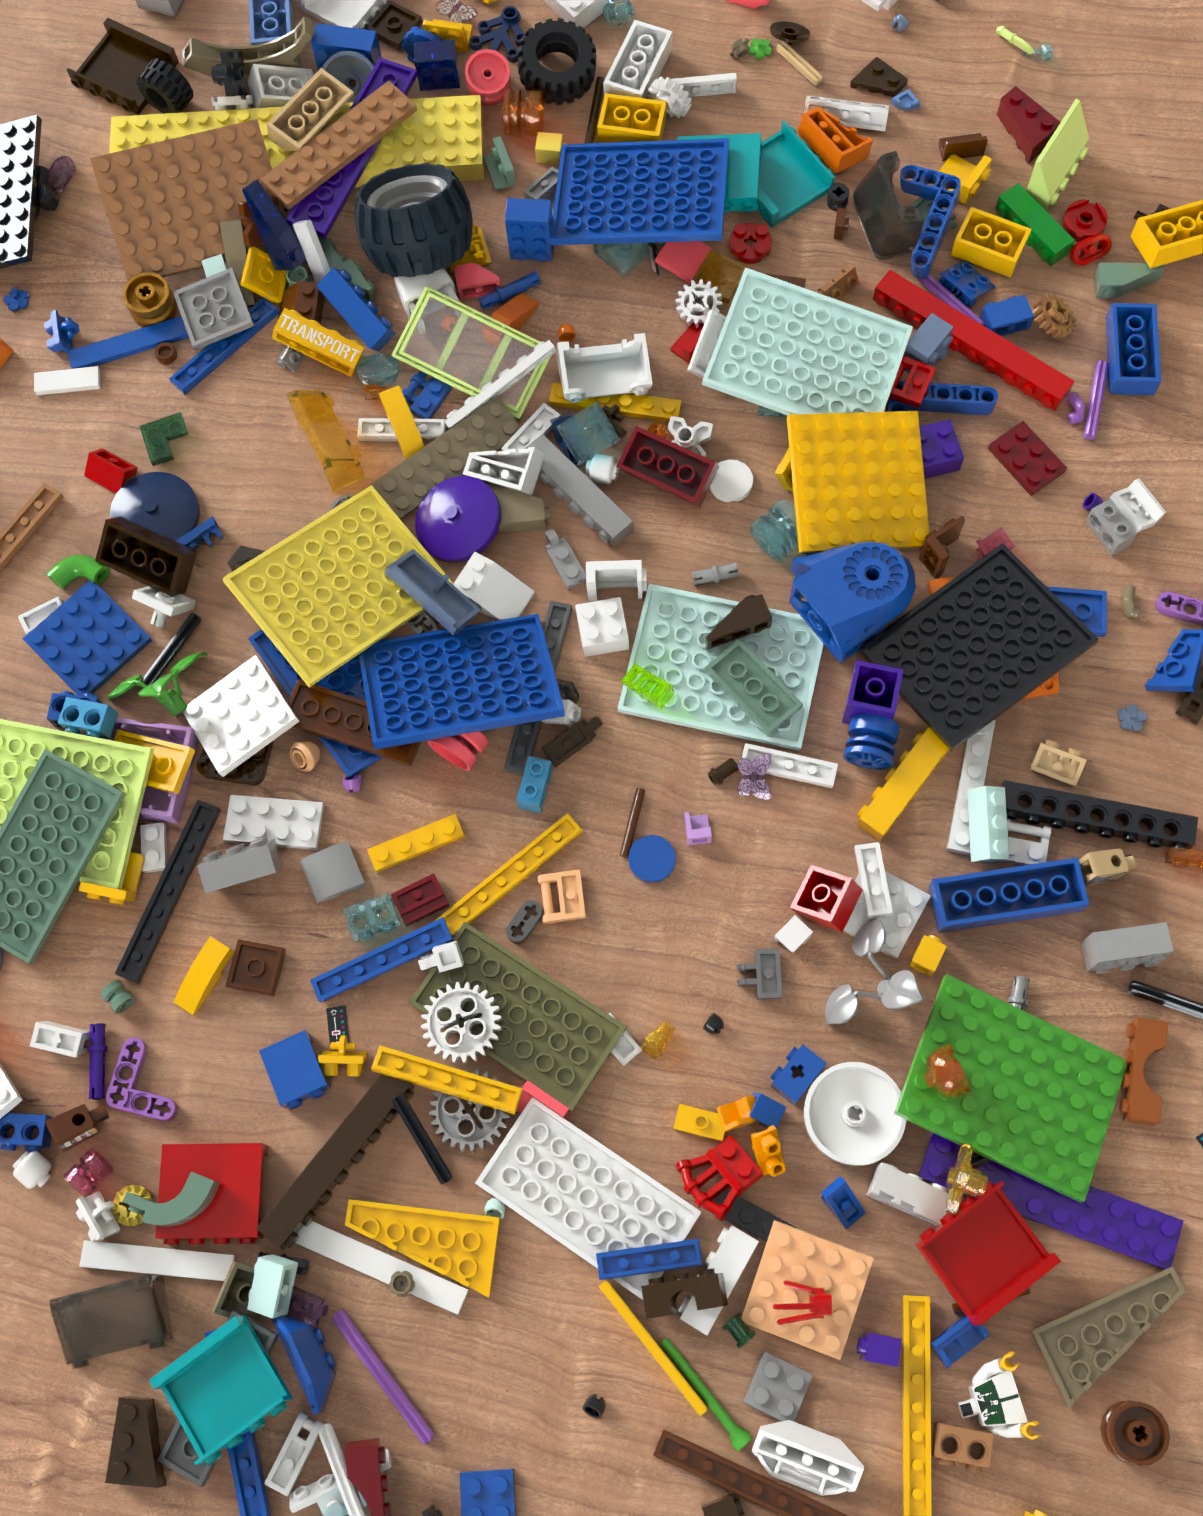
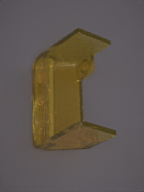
[286,390,365,492]

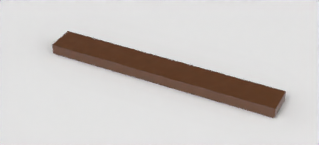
[653,1429,848,1516]

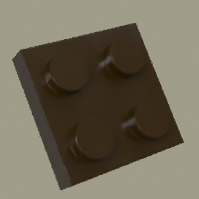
[366,0,423,50]

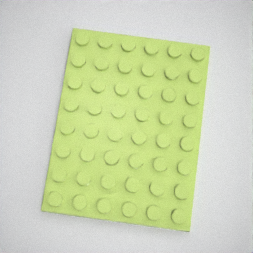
[0,719,155,889]

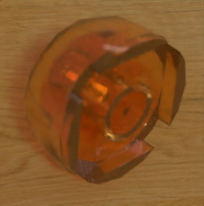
[923,1043,971,1098]

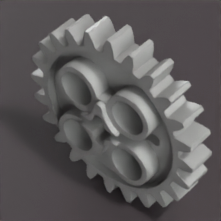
[429,1069,510,1152]

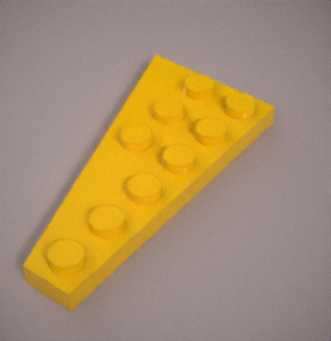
[345,1199,500,1298]

